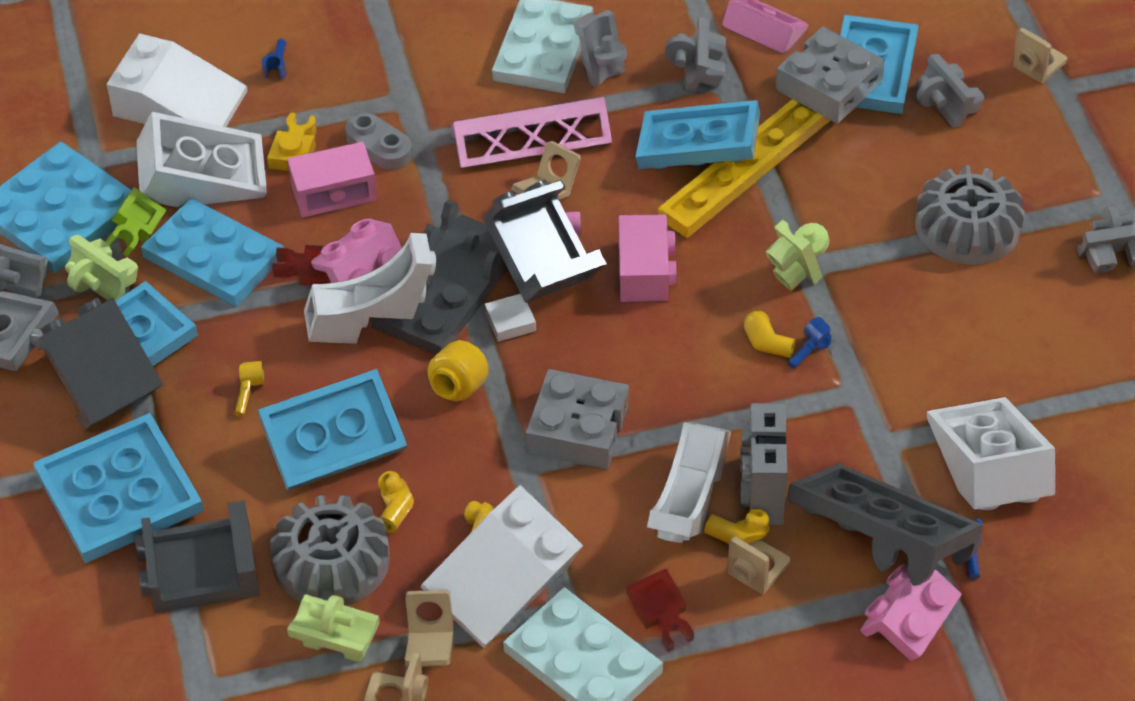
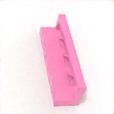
[450,97,612,168]

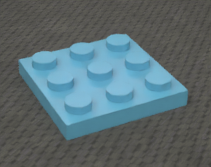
[0,141,131,273]
[33,413,204,563]

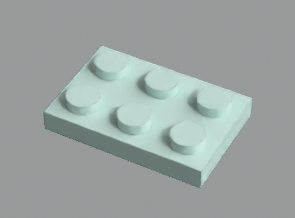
[492,0,593,94]
[503,587,663,701]

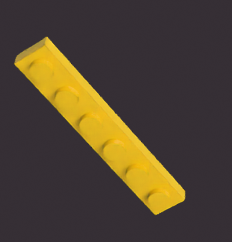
[658,99,830,238]

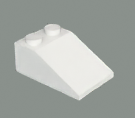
[107,33,247,127]
[136,112,267,207]
[927,397,1055,510]
[421,485,583,649]

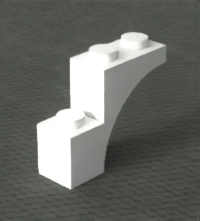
[304,233,436,344]
[647,422,731,543]

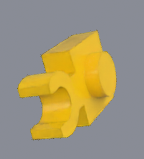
[267,112,317,171]

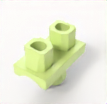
[765,219,830,291]
[65,234,138,301]
[287,594,380,662]

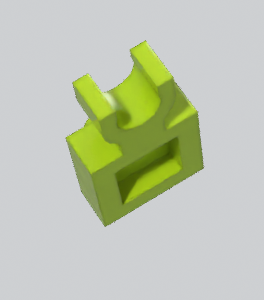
[106,187,166,257]

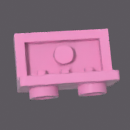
[311,219,402,283]
[860,564,962,661]

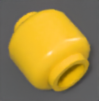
[427,340,489,402]

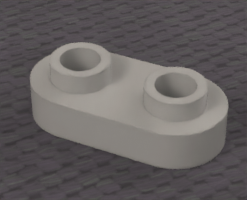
[345,113,412,170]

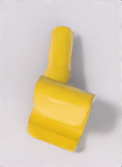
[234,361,264,417]

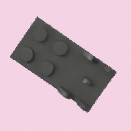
[371,200,508,355]
[787,463,983,586]

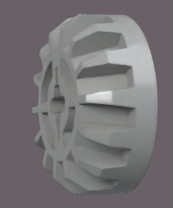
[915,165,1025,265]
[270,495,390,606]

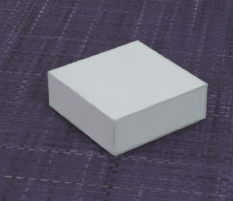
[484,294,536,342]

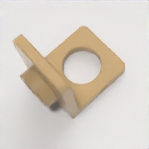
[1012,28,1067,84]
[512,141,581,200]
[727,537,790,595]
[405,590,454,667]
[364,652,428,701]

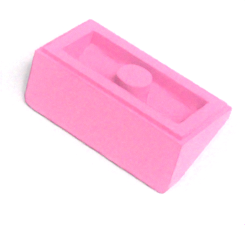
[722,0,808,53]

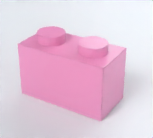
[287,142,377,218]
[619,215,677,302]

